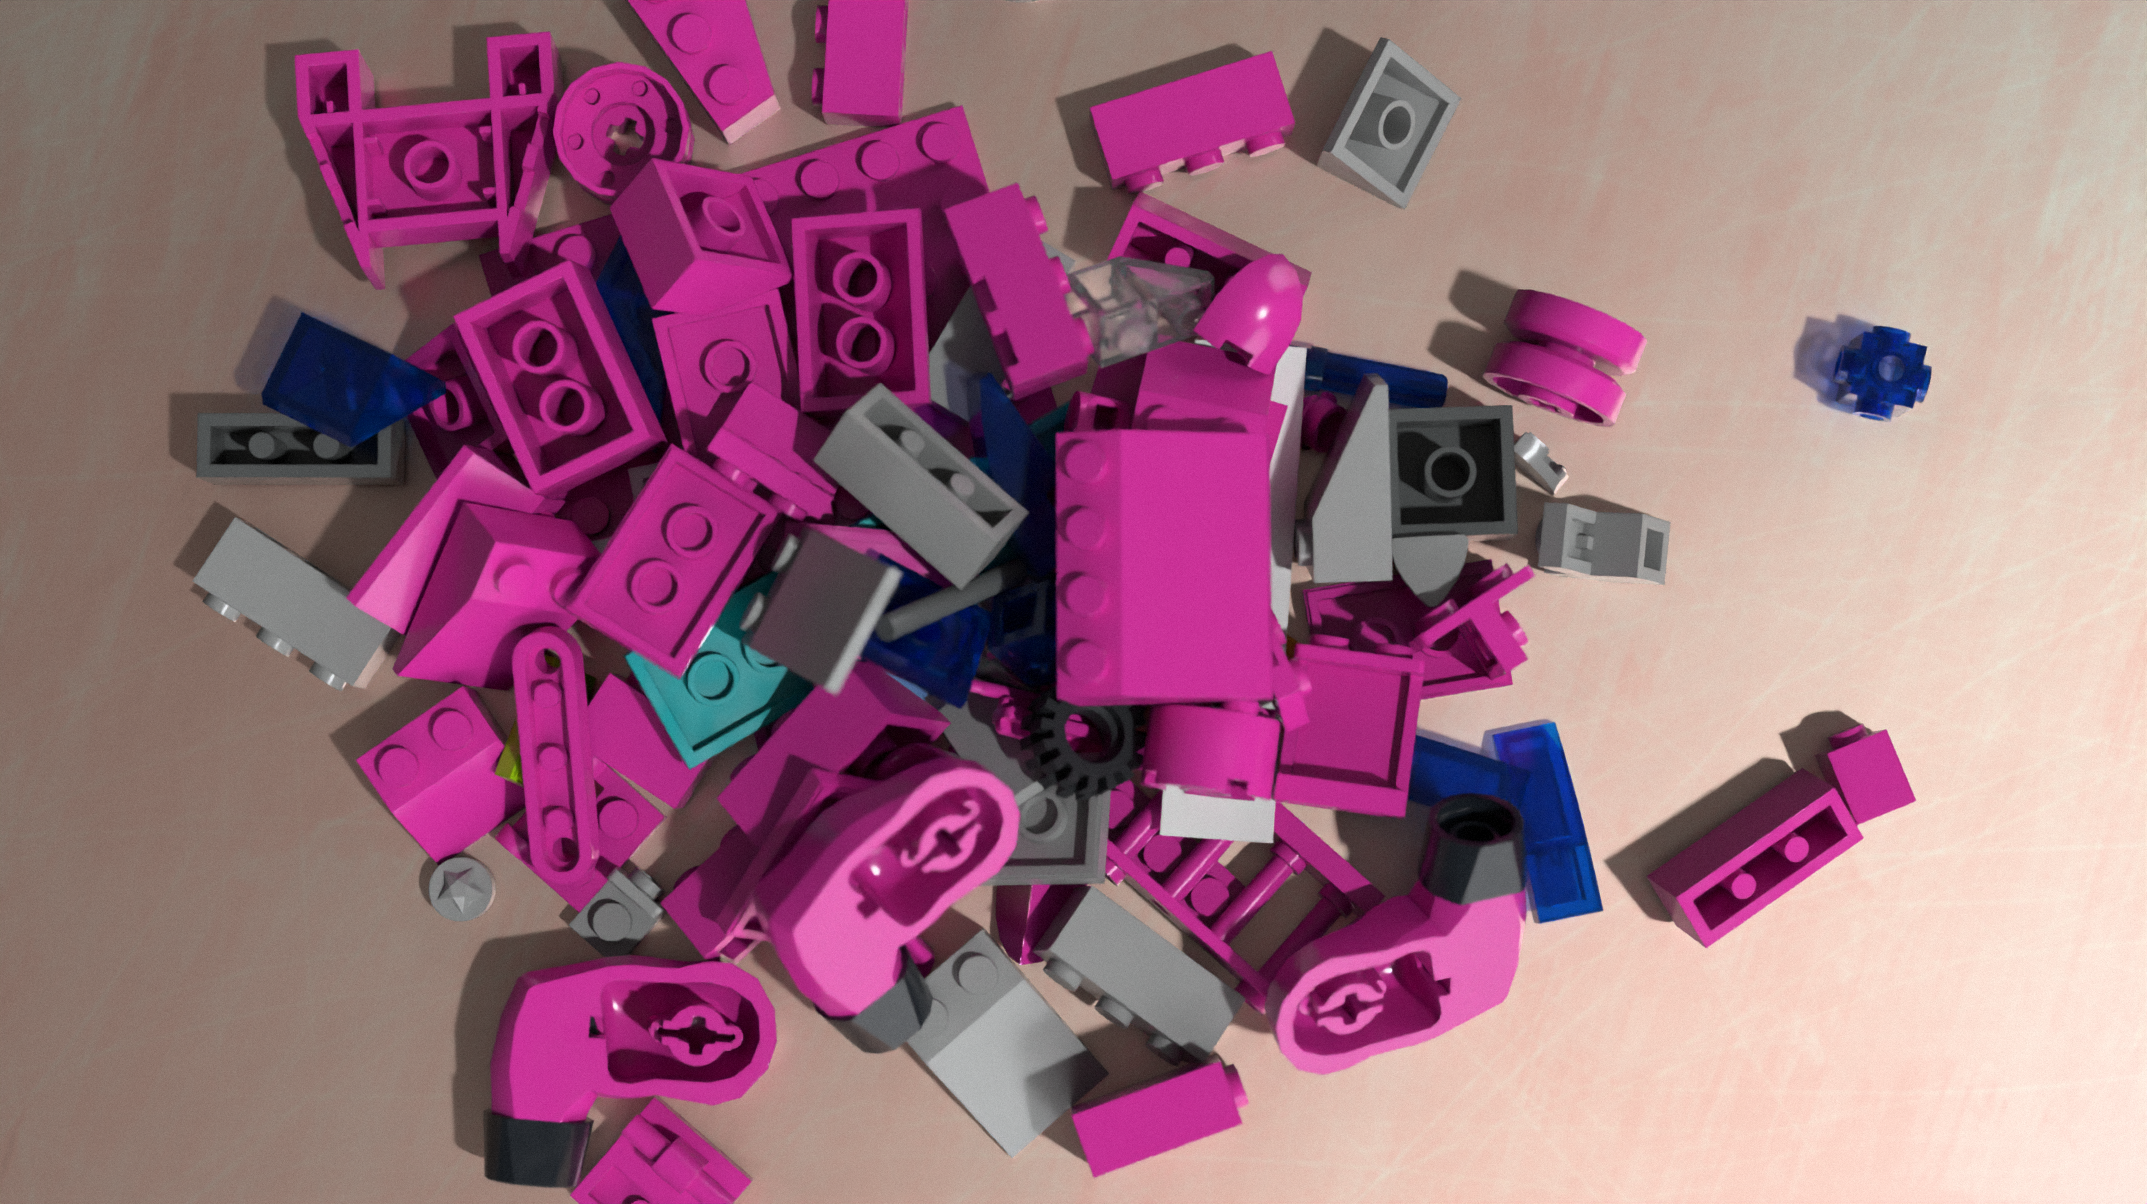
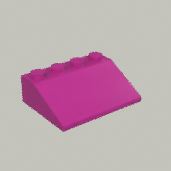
[1056,430,1273,706]

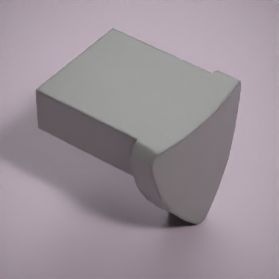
[1392,535,1469,608]

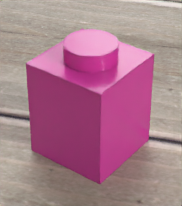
[1815,723,1916,825]

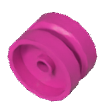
[1482,289,1647,427]

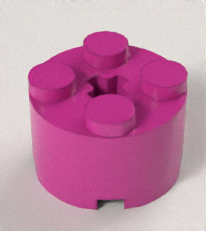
[1140,701,1280,801]

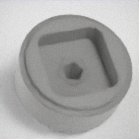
[429,857,496,921]

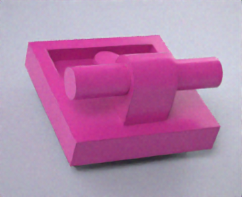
[570,1095,754,1204]

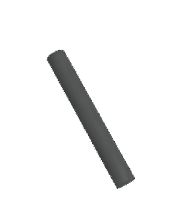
[875,559,1028,642]

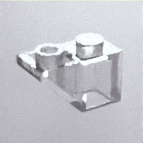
[1064,256,1215,368]

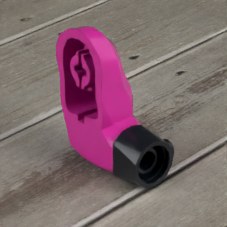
[752,757,1020,1054]
[1264,793,1528,1075]
[483,955,777,1188]

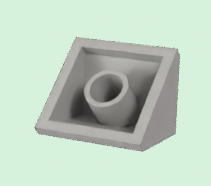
[1317,37,1462,209]

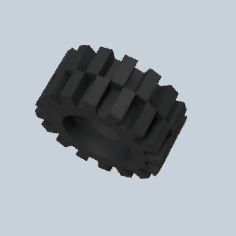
[1019,685,1146,800]

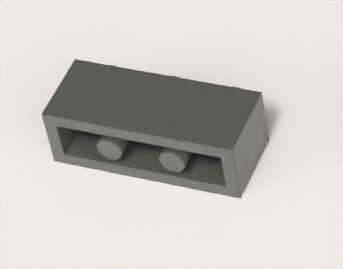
[196,413,405,485]

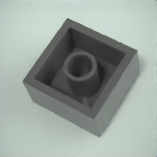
[1389,405,1518,541]

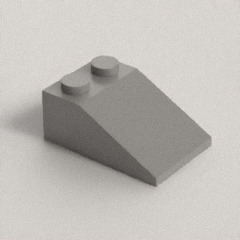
[1293,373,1393,583]
[739,527,902,695]
[907,928,1109,1158]

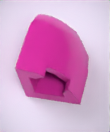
[1193,254,1303,375]
[995,884,1087,965]

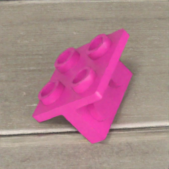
[701,383,839,551]
[1407,563,1536,680]

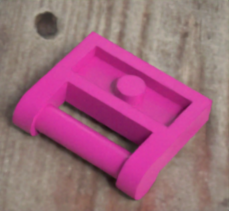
[495,755,667,913]

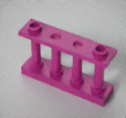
[1105,790,1386,1015]

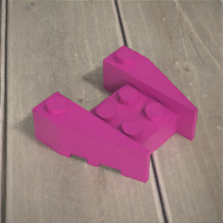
[295,31,564,290]

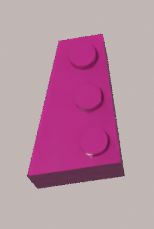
[625,0,780,146]
[944,182,1095,401]

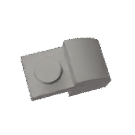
[1535,502,1670,585]

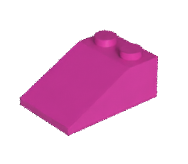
[392,502,601,691]

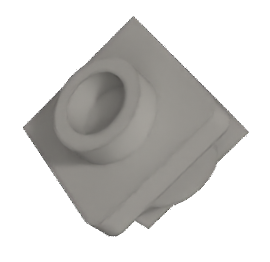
[569,866,667,957]

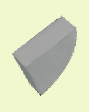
[1514,432,1568,496]

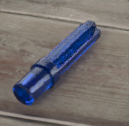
[1289,345,1448,408]

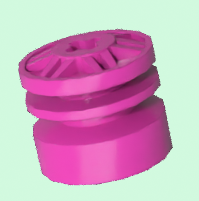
[553,62,695,205]

